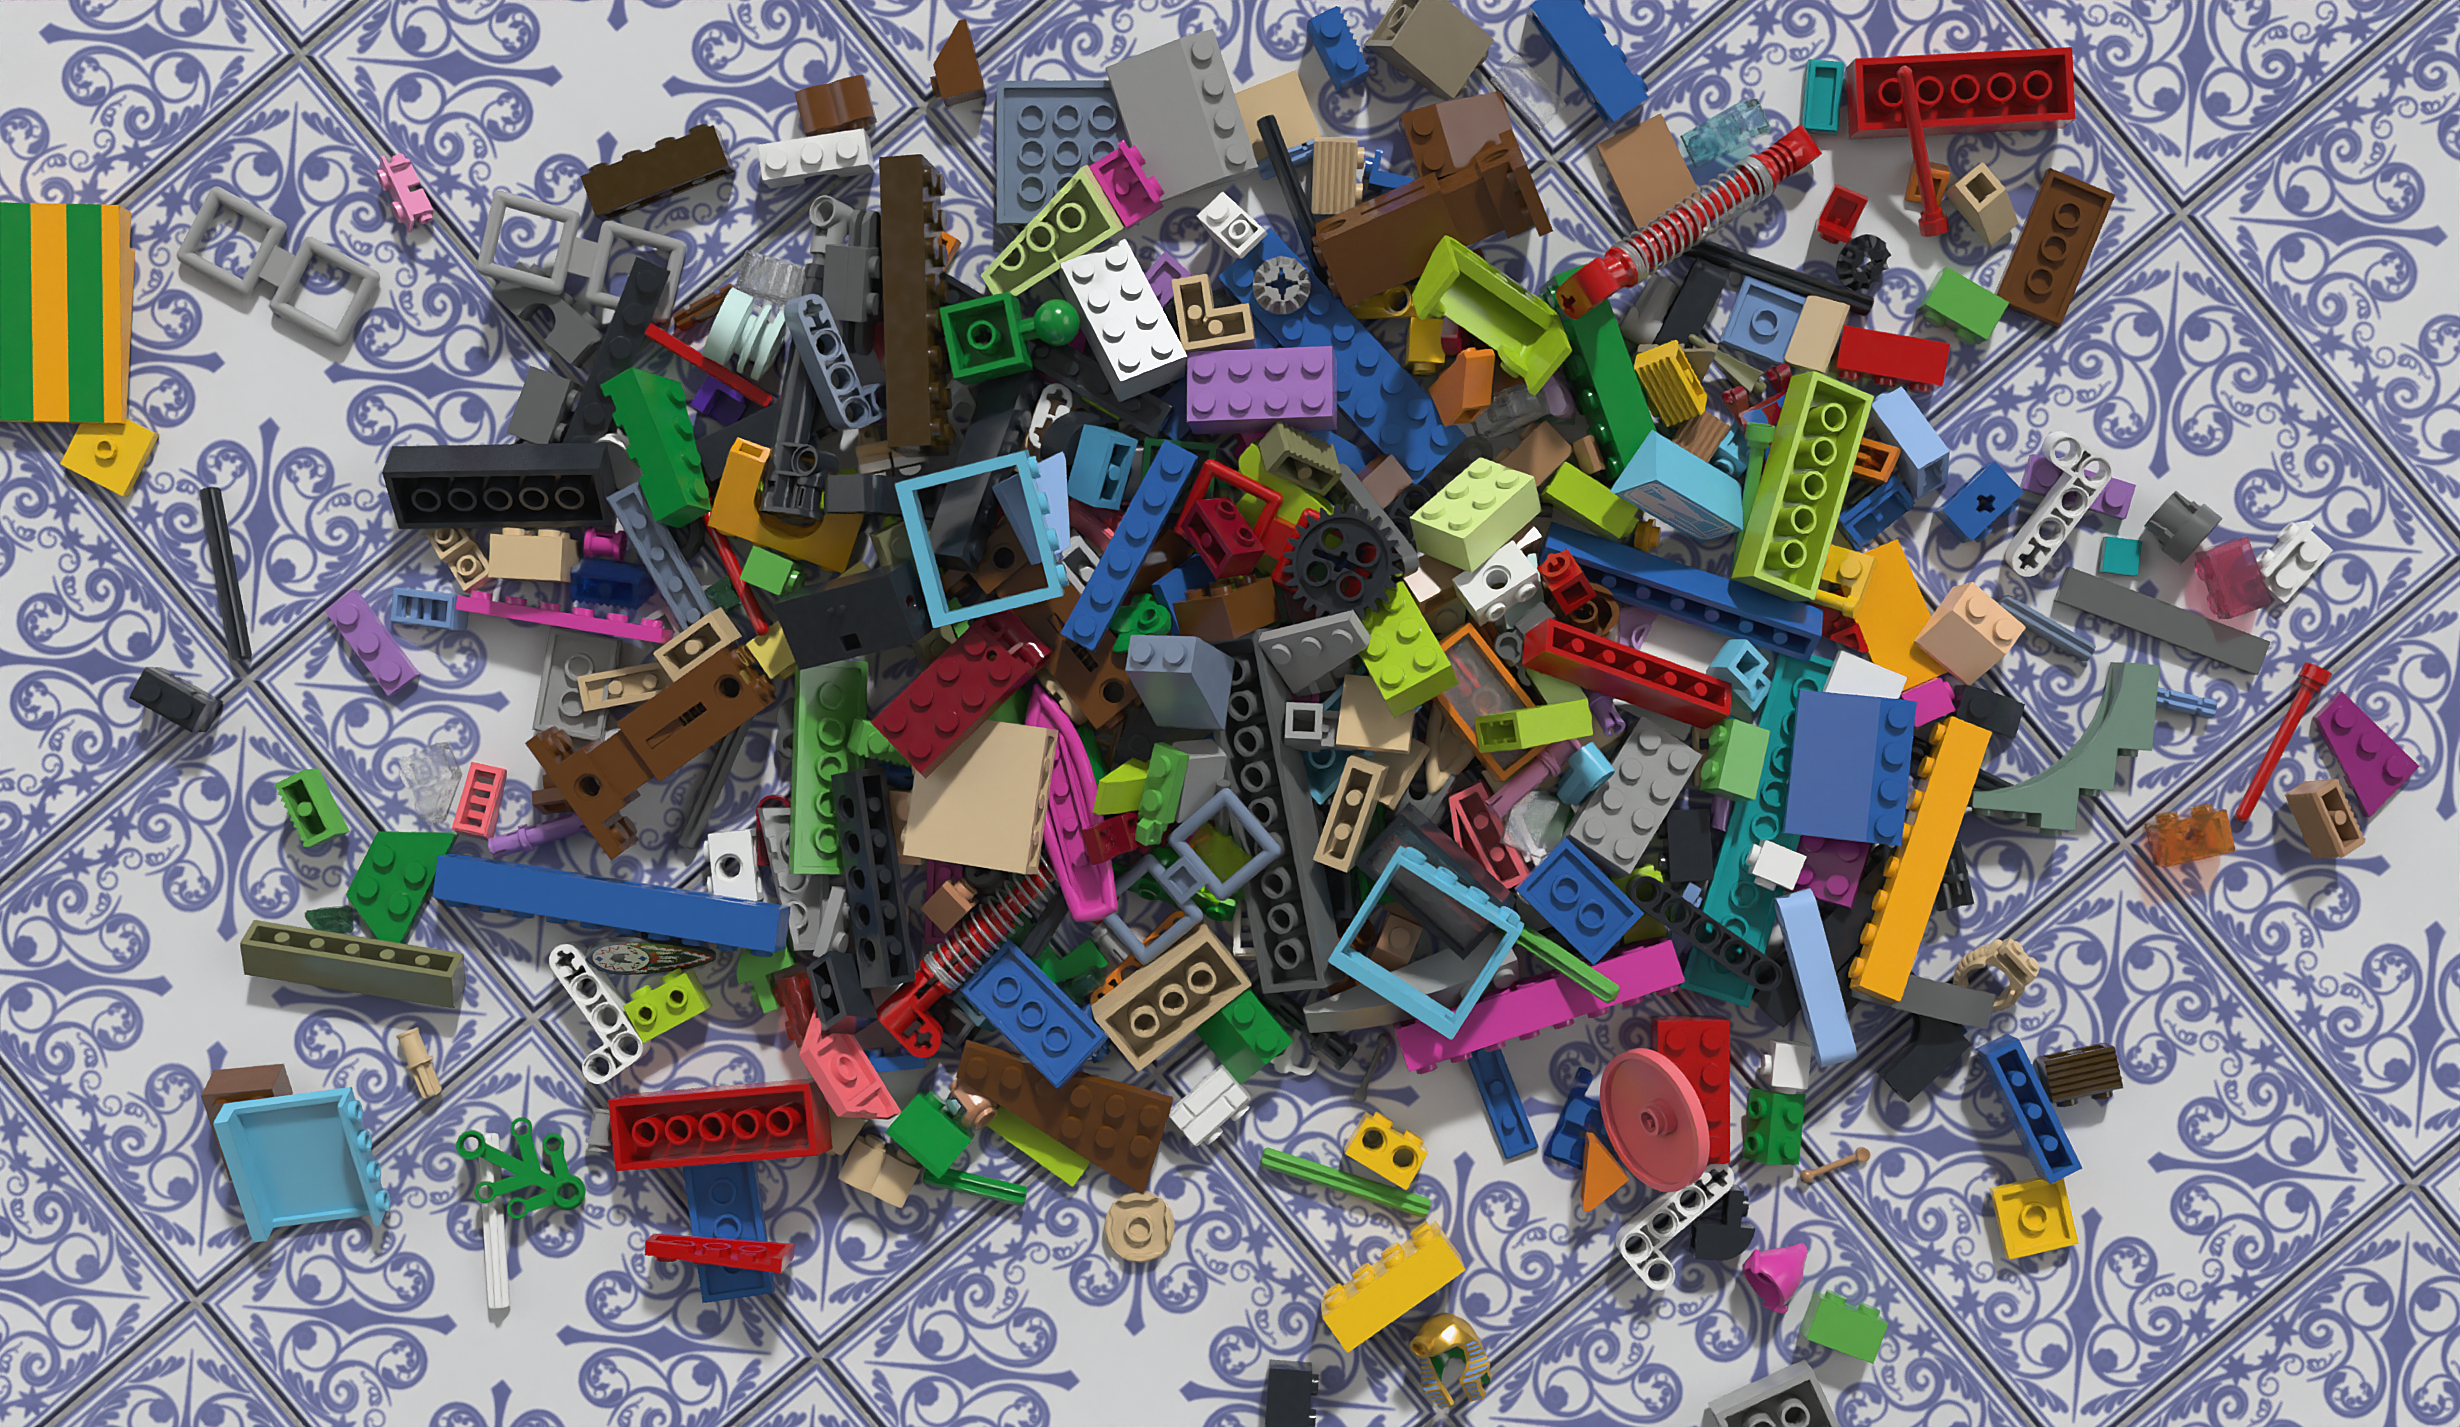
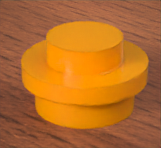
[1634,518,1661,553]

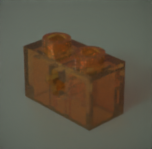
[2144,803,2236,867]

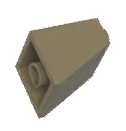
[1363,0,1494,99]

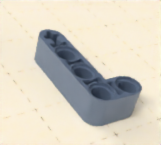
[783,294,887,431]

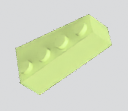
[981,165,1125,296]

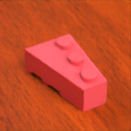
[1449,778,1531,889]

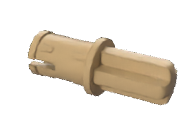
[396,1027,442,1099]

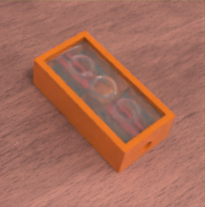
[1431,622,1551,782]

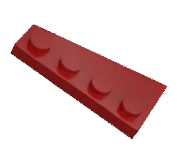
[645,1233,795,1273]

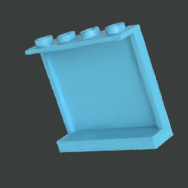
[213,1087,390,1243]

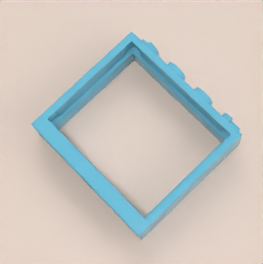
[895,450,1069,628]
[1328,846,1525,1040]

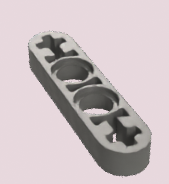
[1327,463,1419,580]

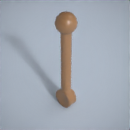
[1800,1147,1870,1183]

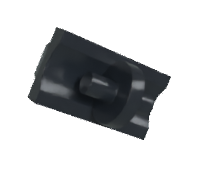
[1935,841,1974,912]

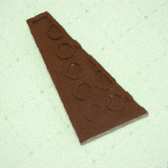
[956,1040,1173,1194]

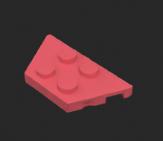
[799,1005,901,1120]

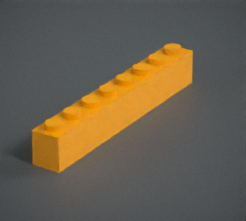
[1848,716,1992,1004]

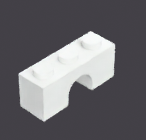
[757,128,875,189]

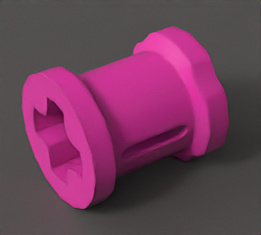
[584,526,628,561]

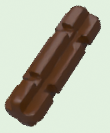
[673,284,736,331]

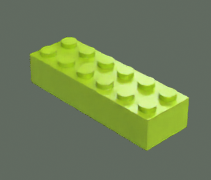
[1732,371,1874,602]

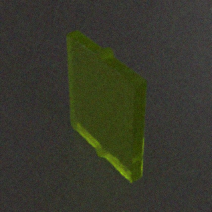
[1176,822,1253,906]

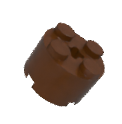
[1548,583,1621,643]

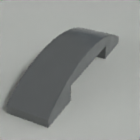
[1849,974,1996,1029]

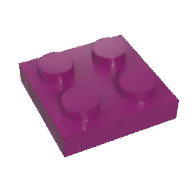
[1784,835,1873,910]

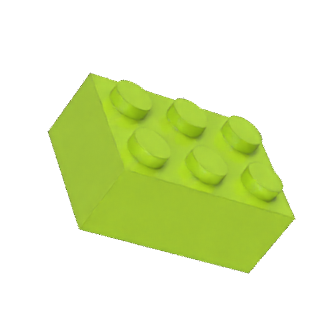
[1356,581,1459,719]

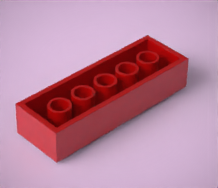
[1845,47,2076,140]
[608,1078,833,1171]

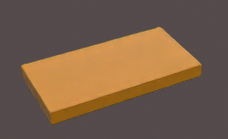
[1837,539,1948,691]

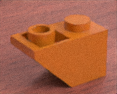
[1428,348,1495,426]

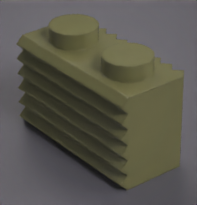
[1258,421,1342,496]

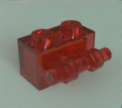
[774,970,816,1048]

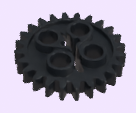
[1283,504,1403,621]

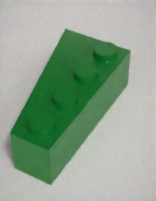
[600,367,712,528]

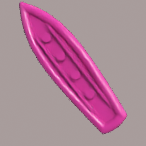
[1025,684,1118,922]

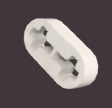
[1029,383,1073,449]

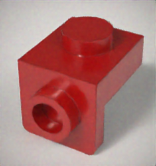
[1816,183,1868,245]

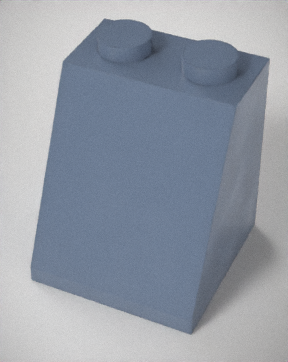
[1125,635,1235,730]

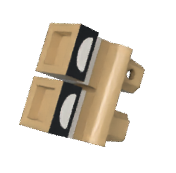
[855,423,931,479]

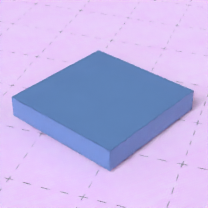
[1718,275,1806,366]

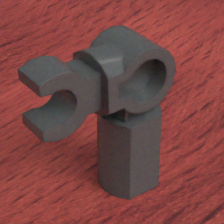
[1493,601,1557,687]

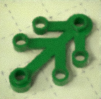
[456,1117,586,1219]

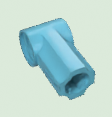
[1557,742,1616,807]

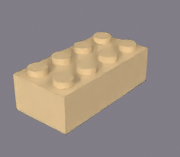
[1091,919,1252,1072]

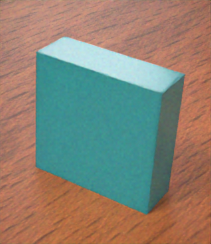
[2098,536,2142,577]

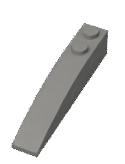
[1303,929,1520,1033]

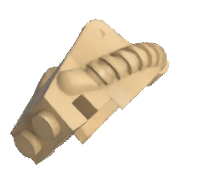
[1953,937,2040,1013]

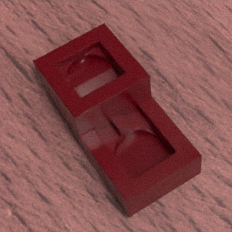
[1081,810,1143,865]

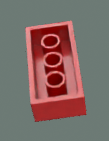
[1651,1015,1730,1164]

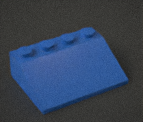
[1783,690,1917,846]

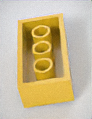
[1320,1221,1465,1353]

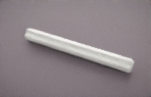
[478,1133,510,1309]

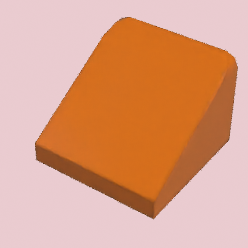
[1904,160,1951,207]

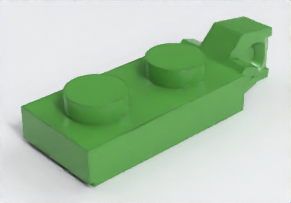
[1135,742,1190,846]

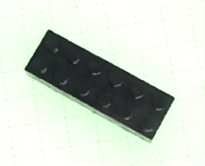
[382,443,617,529]

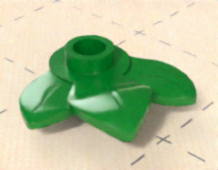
[1109,593,1171,654]

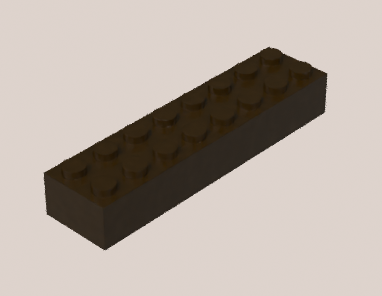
[879,154,954,458]

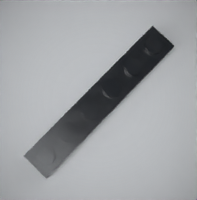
[562,256,671,443]

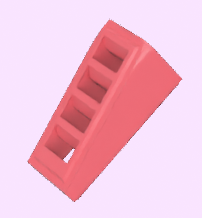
[452,762,507,841]

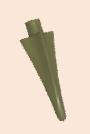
[1688,334,1767,396]

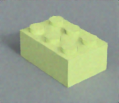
[1410,457,1542,573]

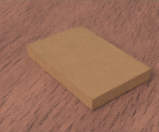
[1595,113,1700,232]

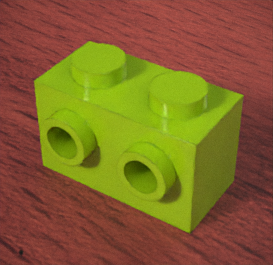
[623,968,713,1043]

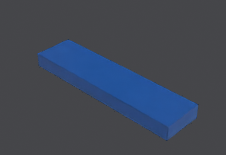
[1467,1048,1539,1160]

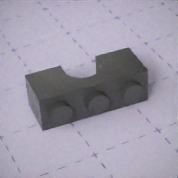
[491,261,605,369]

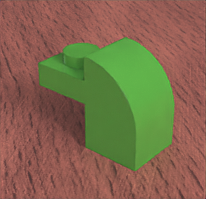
[736,938,798,1014]

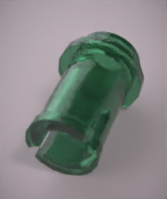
[1061,966,1106,1005]

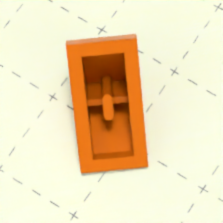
[1851,437,1902,487]
[1580,1132,1629,1212]

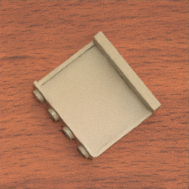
[901,720,1058,874]

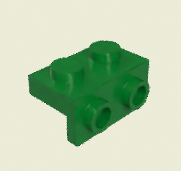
[1743,1088,1806,1165]

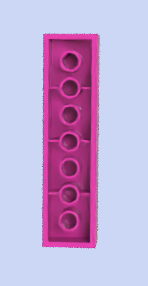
[1392,936,1685,1074]

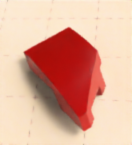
[1806,588,1869,653]

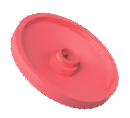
[1600,1048,1710,1192]

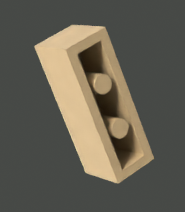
[1313,752,1390,873]

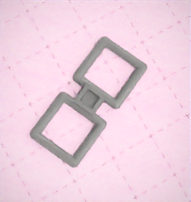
[176,186,380,347]
[476,191,687,323]

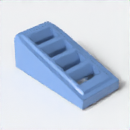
[390,587,469,630]

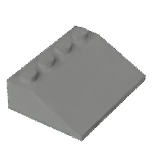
[1105,29,1258,202]

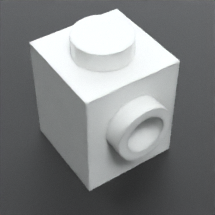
[1745,840,1806,891]
[1761,1039,1812,1094]

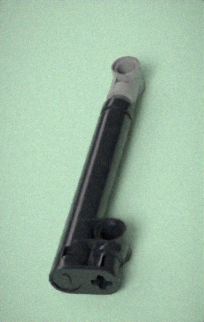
[759,195,853,521]

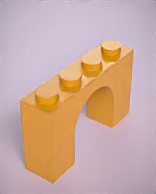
[707,437,866,573]

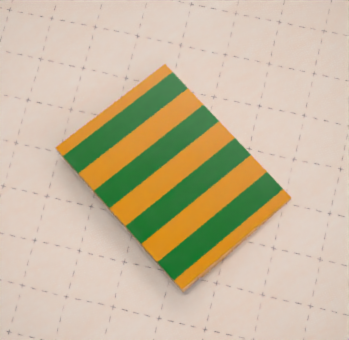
[0,202,135,425]

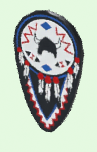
[585,931,716,975]

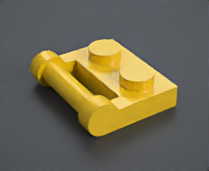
[1809,544,1878,619]

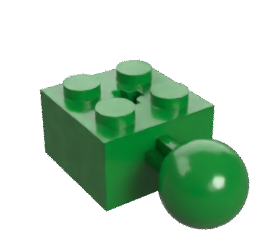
[939,291,1080,386]

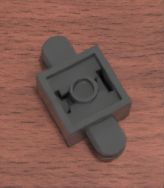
[822,209,884,356]

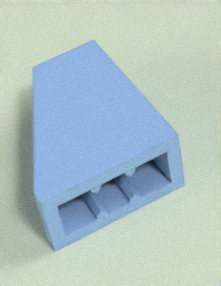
[1870,386,1950,500]
[992,452,1071,565]

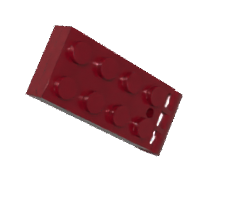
[870,609,1053,779]

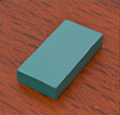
[1801,59,1844,136]

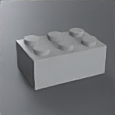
[1708,1359,1840,1427]

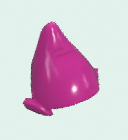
[1742,1243,1808,1314]

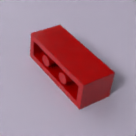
[1829,325,1950,394]

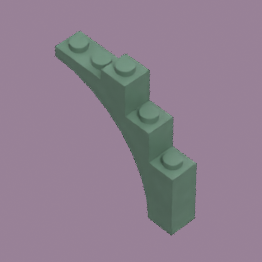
[1967,662,2160,837]

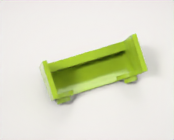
[1412,235,1572,396]

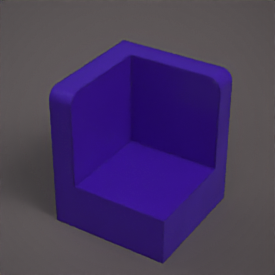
[690,374,751,427]

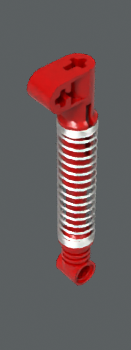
[1556,124,1822,319]
[876,813,1120,1058]

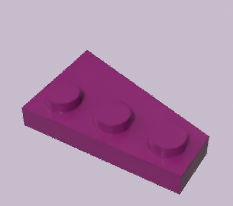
[2312,692,2420,818]

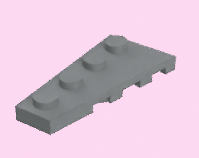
[757,807,829,951]

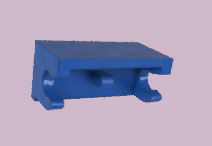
[1836,475,1915,552]

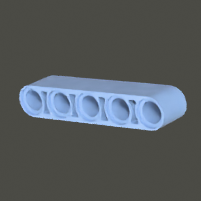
[1774,888,1857,1068]

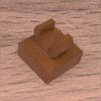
[532,774,574,815]

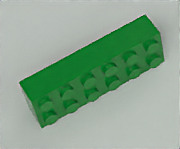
[1538,263,1657,488]

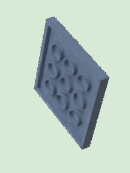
[997,80,1140,226]

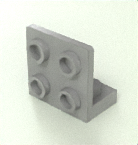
[813,886,912,957]

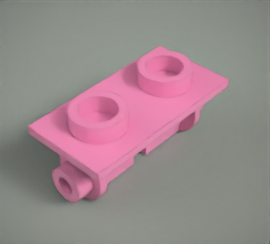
[376,154,434,233]

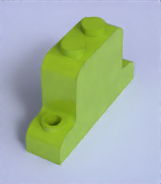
[1236,437,1343,576]

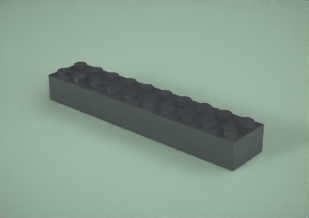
[1206,625,1345,994]

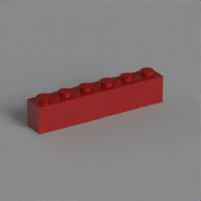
[1522,618,1732,730]

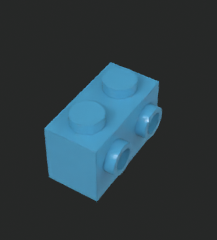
[1067,424,1138,510]

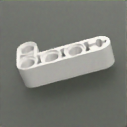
[2005,431,2113,577]
[549,941,651,1084]
[1615,1164,1734,1291]

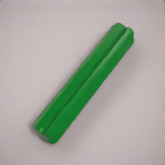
[923,1168,1028,1206]

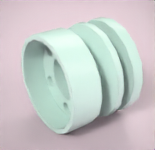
[702,287,787,381]

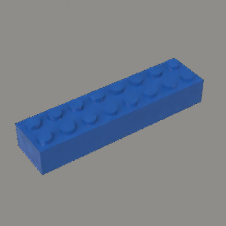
[1218,228,1467,485]

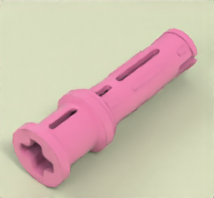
[1485,738,1582,819]

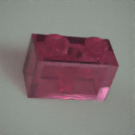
[2195,536,2272,620]

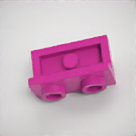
[1089,140,1165,230]

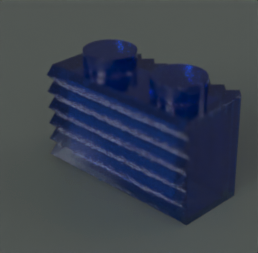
[570,557,654,611]

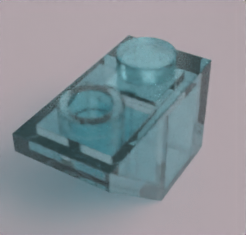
[1680,98,1772,168]

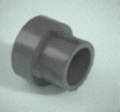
[2144,491,2223,565]

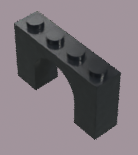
[1836,944,1972,1103]

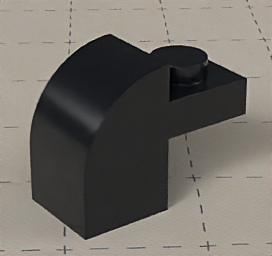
[1040,407,1104,485]
[1689,1184,1755,1261]

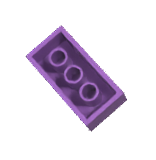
[1187,346,1337,435]

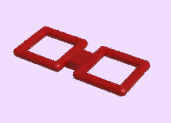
[1173,459,1377,600]

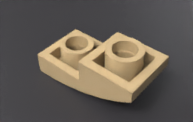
[425,528,493,595]

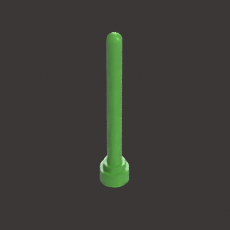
[1730,422,1776,584]

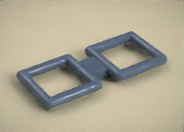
[1102,788,1281,965]

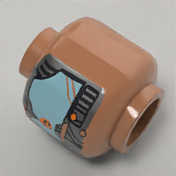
[946,1078,998,1129]

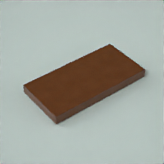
[1994,168,2115,328]

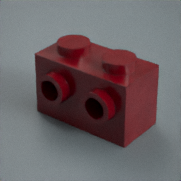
[1180,497,1266,579]

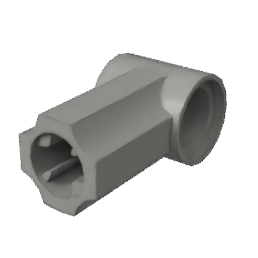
[1619,274,1680,346]

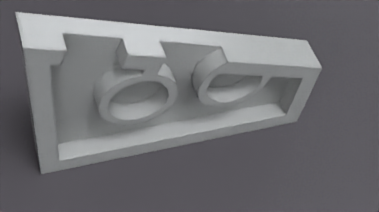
[1258,610,1371,694]

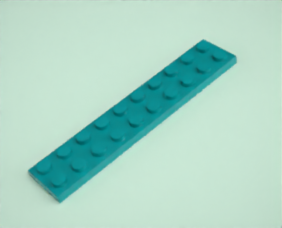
[1678,653,1834,1008]

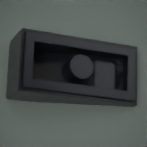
[916,982,982,1052]

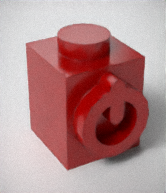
[1537,549,1597,615]

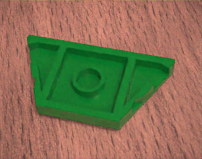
[345,831,459,944]

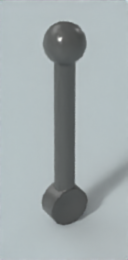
[1353,1033,1391,1102]

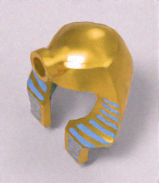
[1409,1313,1492,1409]

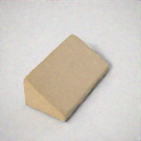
[1784,295,1850,373]

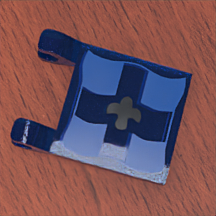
[1543,1067,1620,1171]

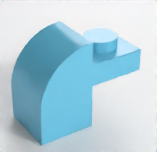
[1706,639,1771,712]

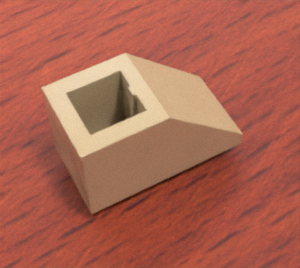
[1944,162,2019,247]

